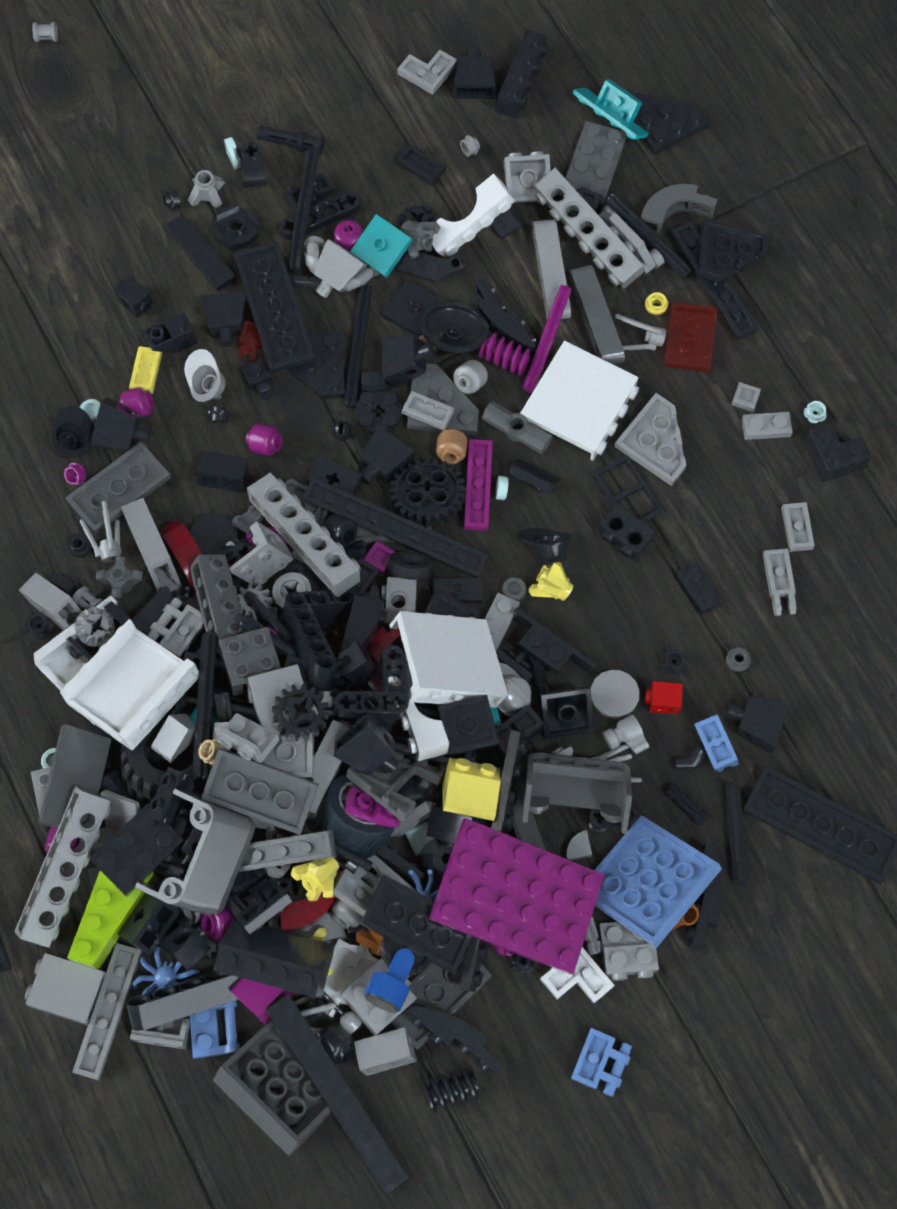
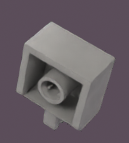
[340,958,417,1036]

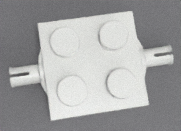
[323,939,379,1018]

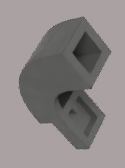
[641,184,718,236]

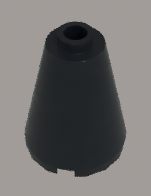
[418,839,454,887]

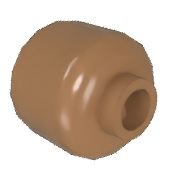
[436,429,468,464]

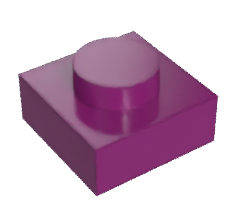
[363,541,395,575]

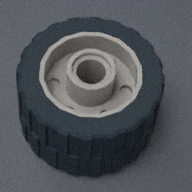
[314,774,395,859]

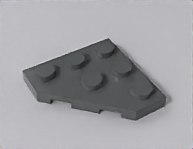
[407,364,479,435]

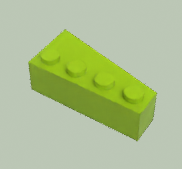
[67,871,159,970]

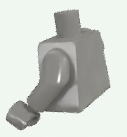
[304,236,380,298]

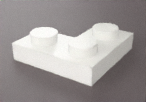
[540,947,615,1003]

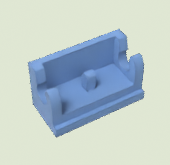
[694,714,739,772]

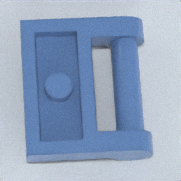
[190,1000,241,1059]

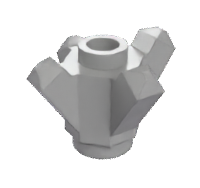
[188,170,225,208]

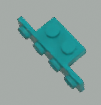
[573,79,649,140]

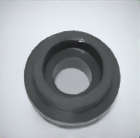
[726,648,751,672]

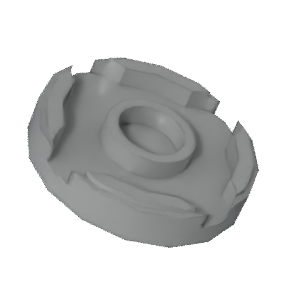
[591,670,639,719]

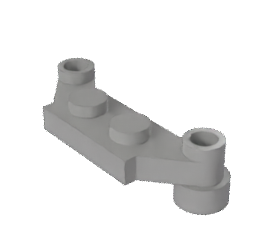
[598,205,664,275]

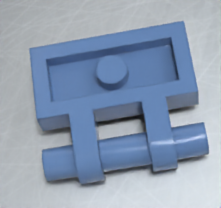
[571,1028,632,1097]

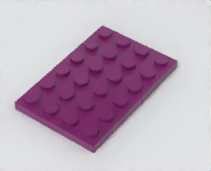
[429,818,604,975]

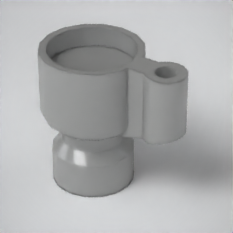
[602,715,650,754]

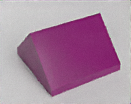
[230,978,295,1025]

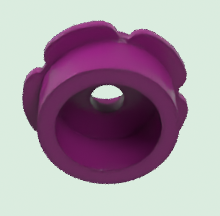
[64,462,86,485]

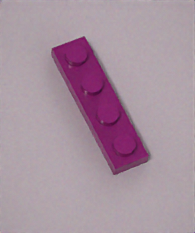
[464,439,493,531]

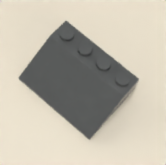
[213,1020,332,1156]

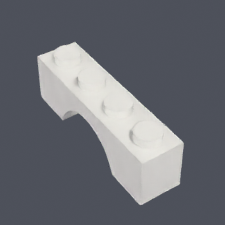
[432,174,516,258]
[388,657,449,761]

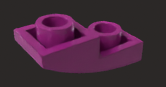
[345,787,400,827]

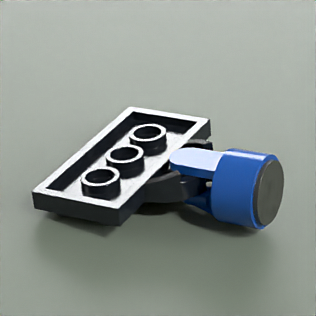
[359,875,472,1013]

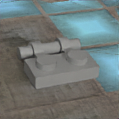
[147,598,205,659]
[334,860,382,916]

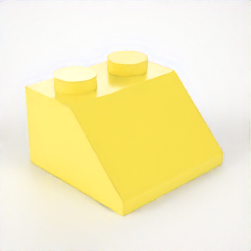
[442,758,501,821]

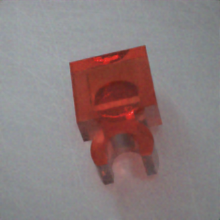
[239,321,262,362]

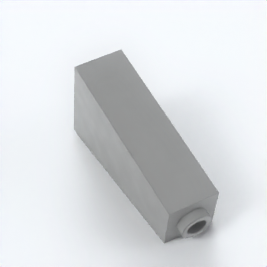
[121,498,182,593]
[307,720,352,823]

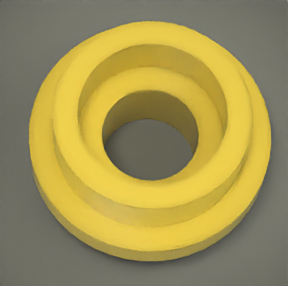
[645,292,668,315]

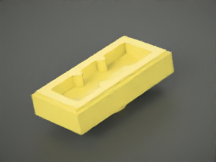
[129,346,162,394]

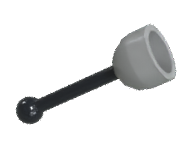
[322,991,362,1034]

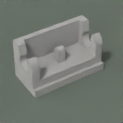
[130,1018,190,1050]
[354,1027,417,1076]

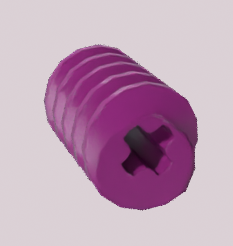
[479,333,530,377]

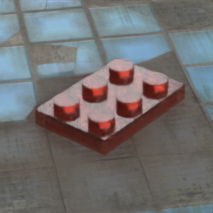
[664,302,717,373]

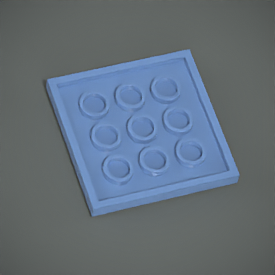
[594,815,722,948]

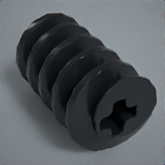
[420,1066,479,1113]

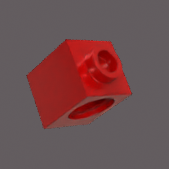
[645,681,683,715]

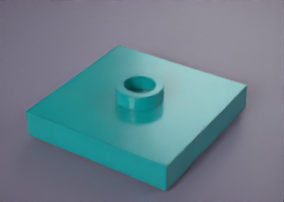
[350,214,413,278]

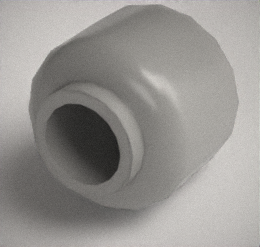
[453,360,488,394]
[331,898,363,929]

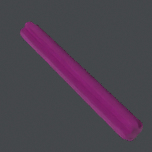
[523,285,571,393]

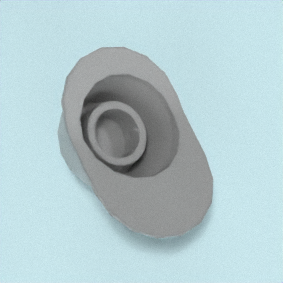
[184,349,226,402]
[497,663,531,717]

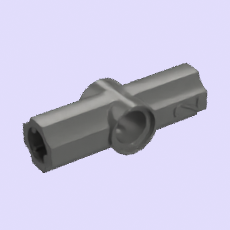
[482,401,552,454]

